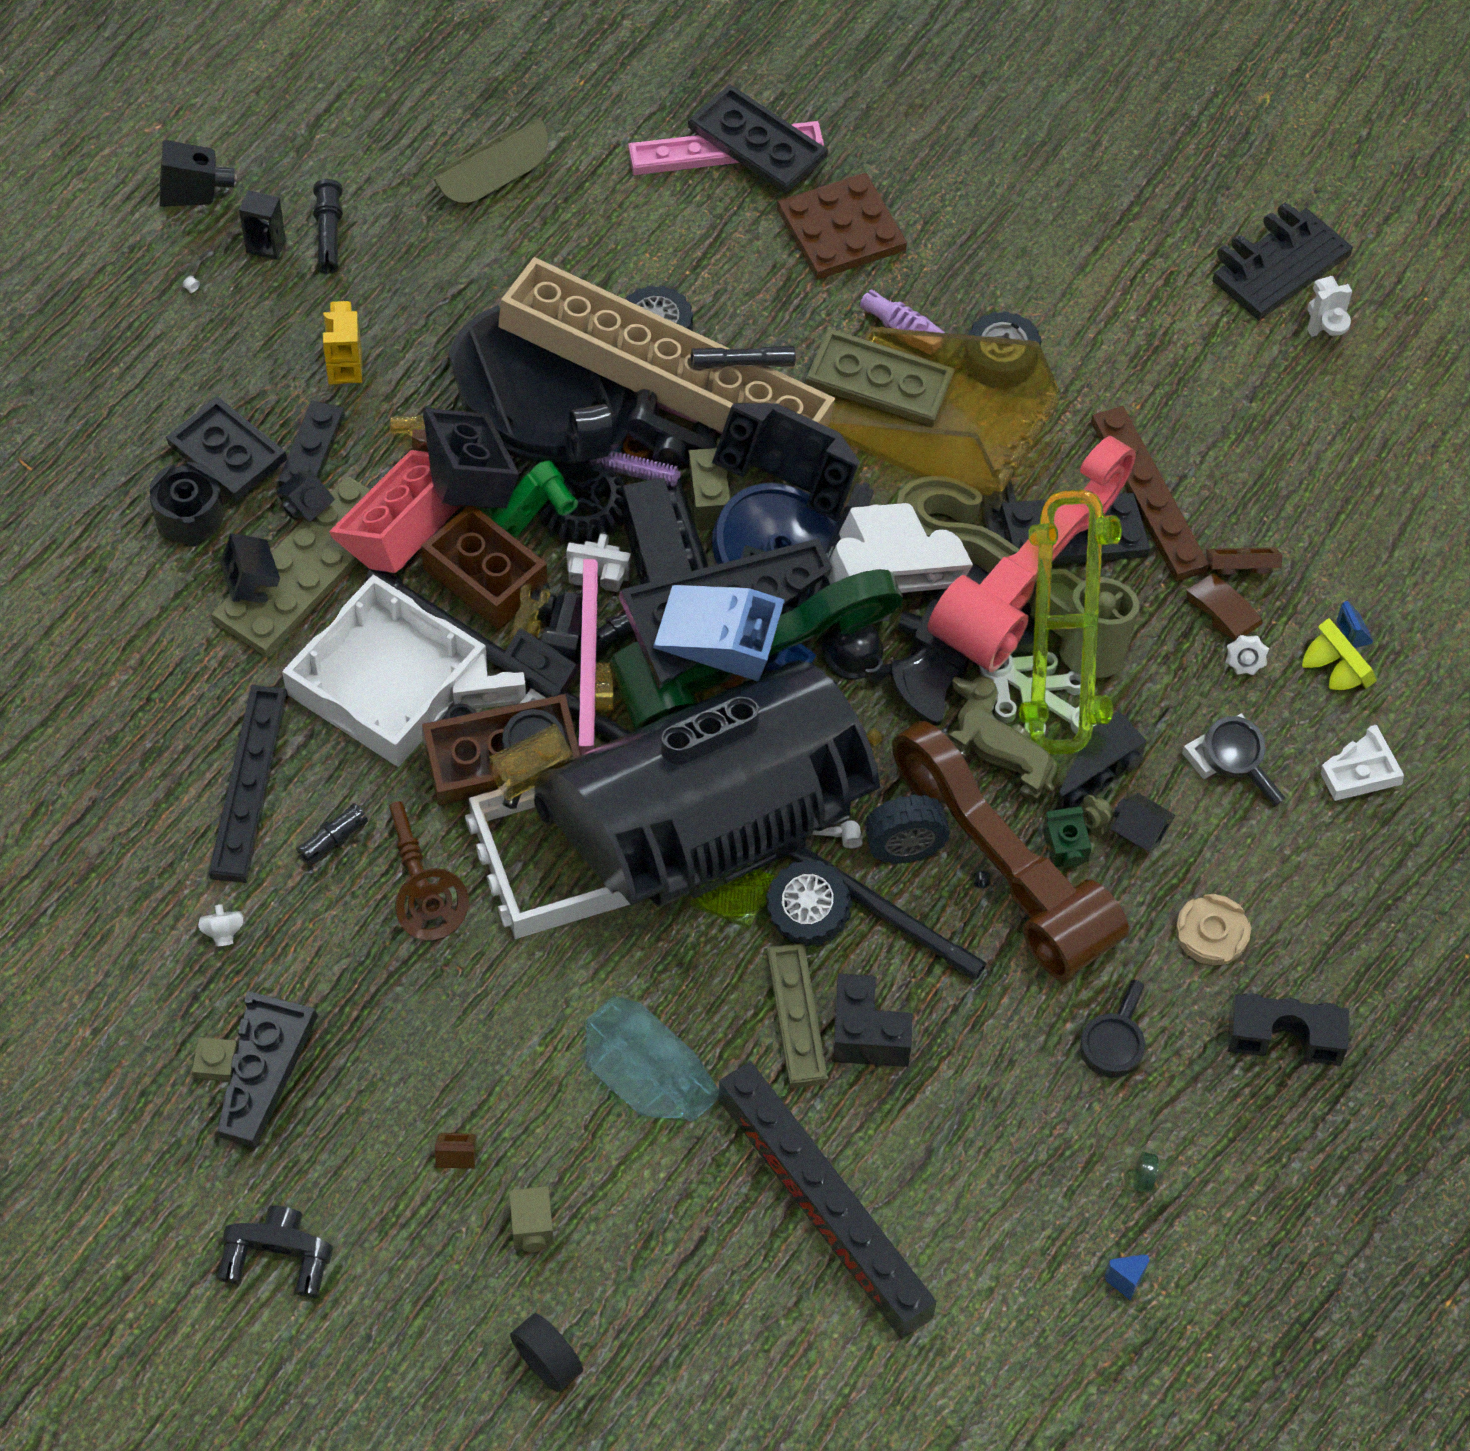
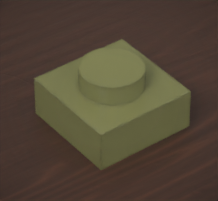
[192,1037,238,1082]

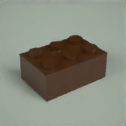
[421,505,548,630]

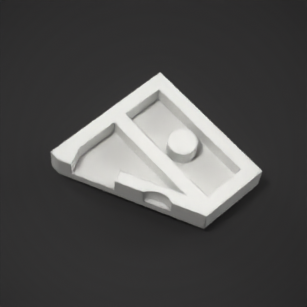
[1321,725,1404,801]

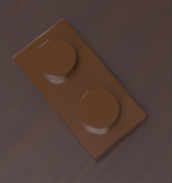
[1206,547,1282,574]

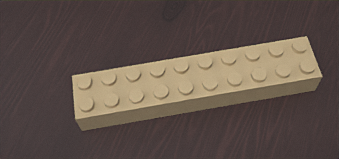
[498,257,835,432]

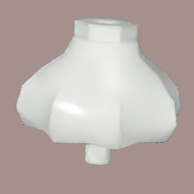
[1225,635,1269,675]
[198,904,244,946]

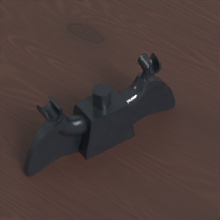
[864,563,989,726]

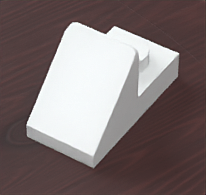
[452,654,526,709]

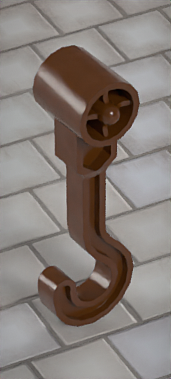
[892,721,1129,981]

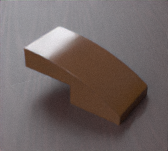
[1186,573,1263,640]

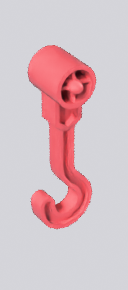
[927,436,1136,672]

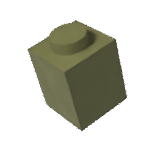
[509,1186,554,1252]

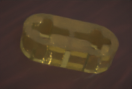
[595,662,613,711]

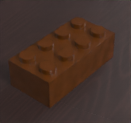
[422,694,580,806]

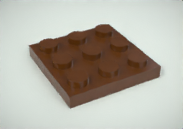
[777,172,907,280]

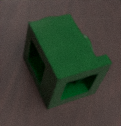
[1042,806,1092,868]

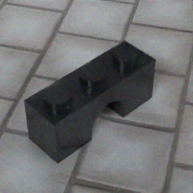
[1227,993,1349,1066]

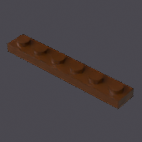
[1091,406,1209,582]

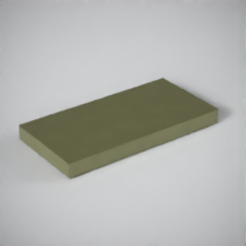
[805,328,955,427]

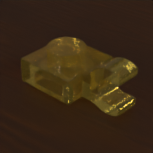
[509,584,550,644]

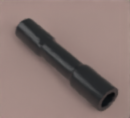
[690,346,796,369]

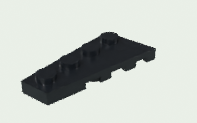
[218,991,318,1148]

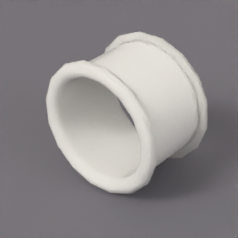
[183,276,200,293]

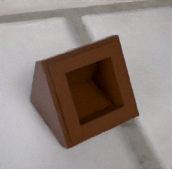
[435,1133,477,1169]

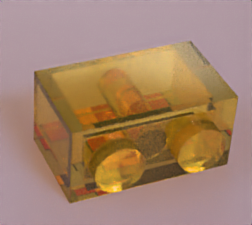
[489,723,573,801]

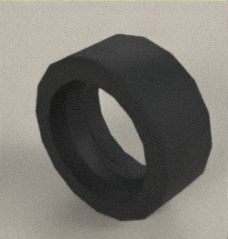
[510,1313,583,1392]

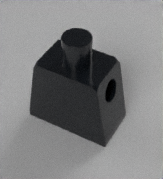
[160,140,235,207]

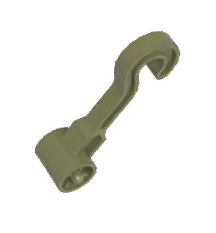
[897,476,1140,678]

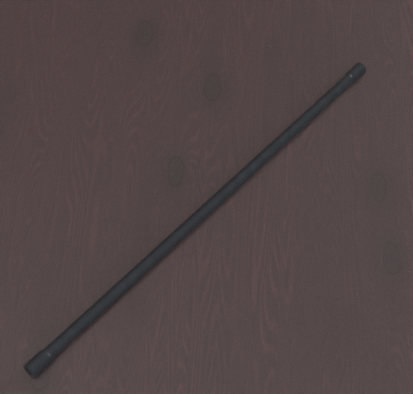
[365,569,987,982]

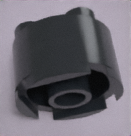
[150,462,225,546]

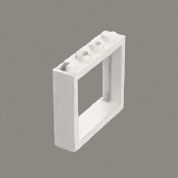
[465,778,630,939]

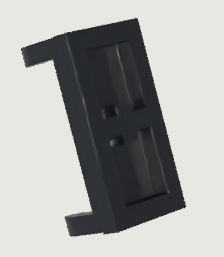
[220,533,280,603]

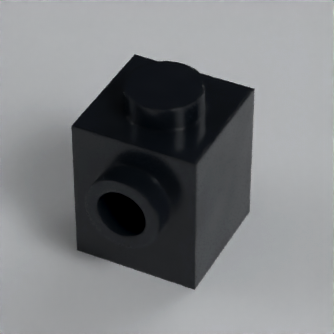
[275,470,335,522]
[1112,793,1176,852]

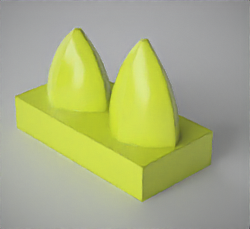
[1302,618,1377,690]

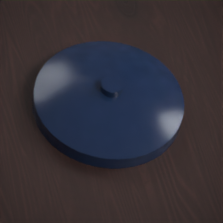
[712,483,838,599]

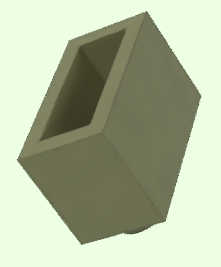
[689,448,730,530]

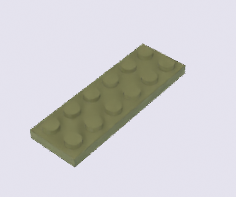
[211,475,370,657]

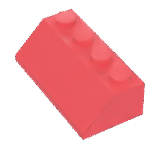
[329,450,463,573]

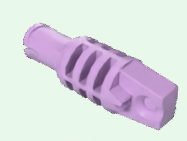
[860,290,946,352]

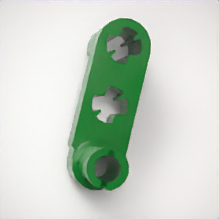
[479,461,578,538]

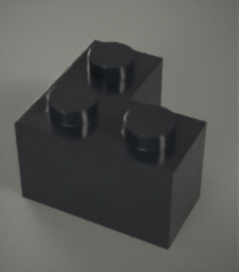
[832,974,913,1067]

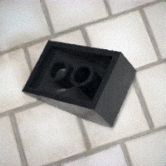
[423,408,519,509]

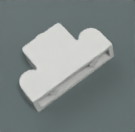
[827,503,973,593]

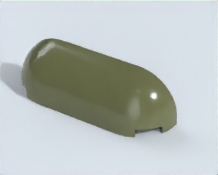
[433,120,548,203]

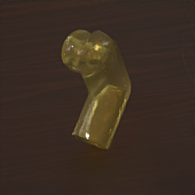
[390,415,425,436]

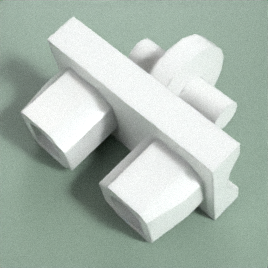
[1307,276,1352,337]
[566,534,631,592]

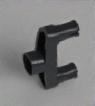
[627,389,717,469]
[216,1206,333,1298]

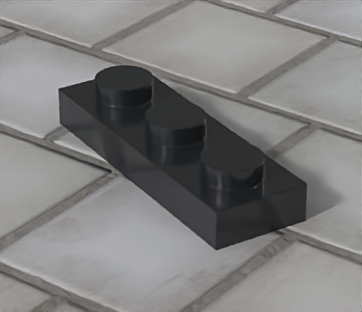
[278,400,345,487]

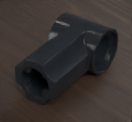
[541,592,582,663]

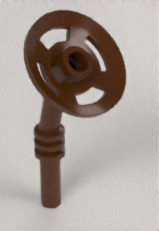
[389,801,469,940]

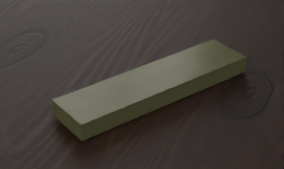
[767,943,828,1089]

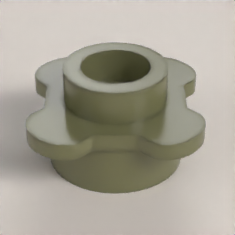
[1082,795,1113,837]

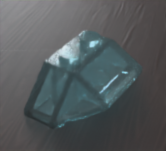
[586,996,719,1121]

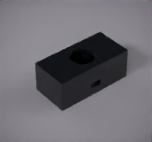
[239,190,286,260]

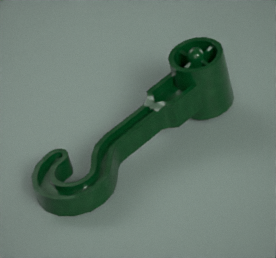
[609,569,903,731]

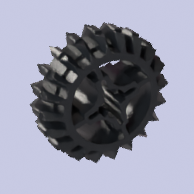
[536,460,624,544]

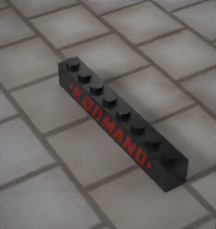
[718,1061,937,1340]

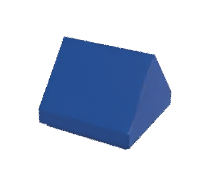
[1105,1254,1149,1300]

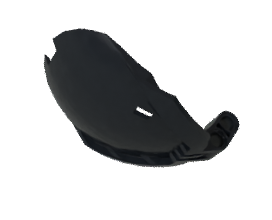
[448,305,636,463]

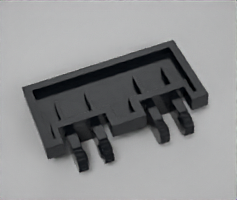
[1212,202,1353,321]

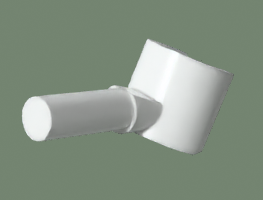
[812,820,863,849]

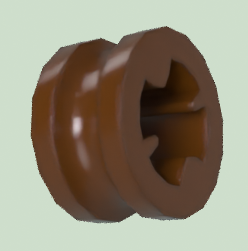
[623,435,653,463]

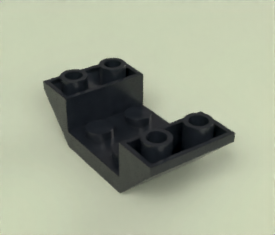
[712,403,860,522]

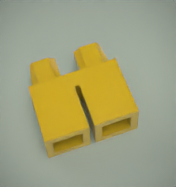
[323,301,362,384]

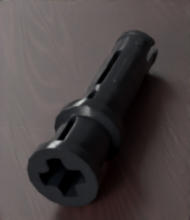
[313,179,343,274]

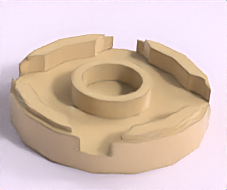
[1175,894,1251,966]

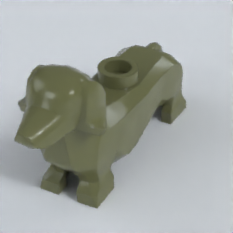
[949,676,1057,803]

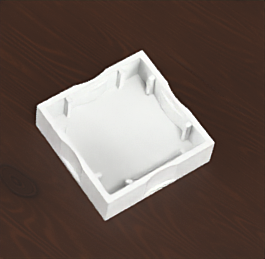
[282,575,487,767]

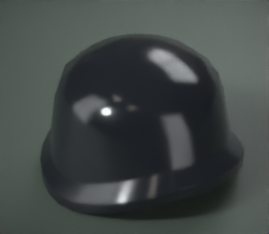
[822,625,884,680]

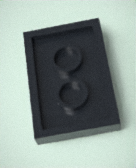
[166,396,288,501]

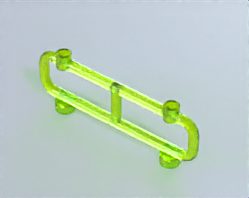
[1019,489,1122,755]

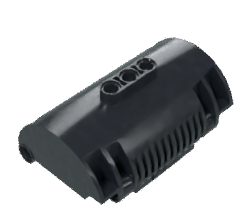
[533,660,880,907]

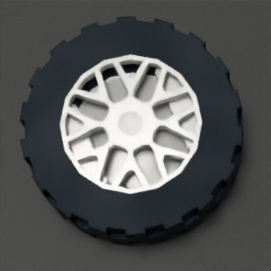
[767,859,852,946]

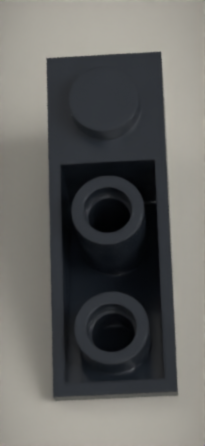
[1055,710,1147,810]

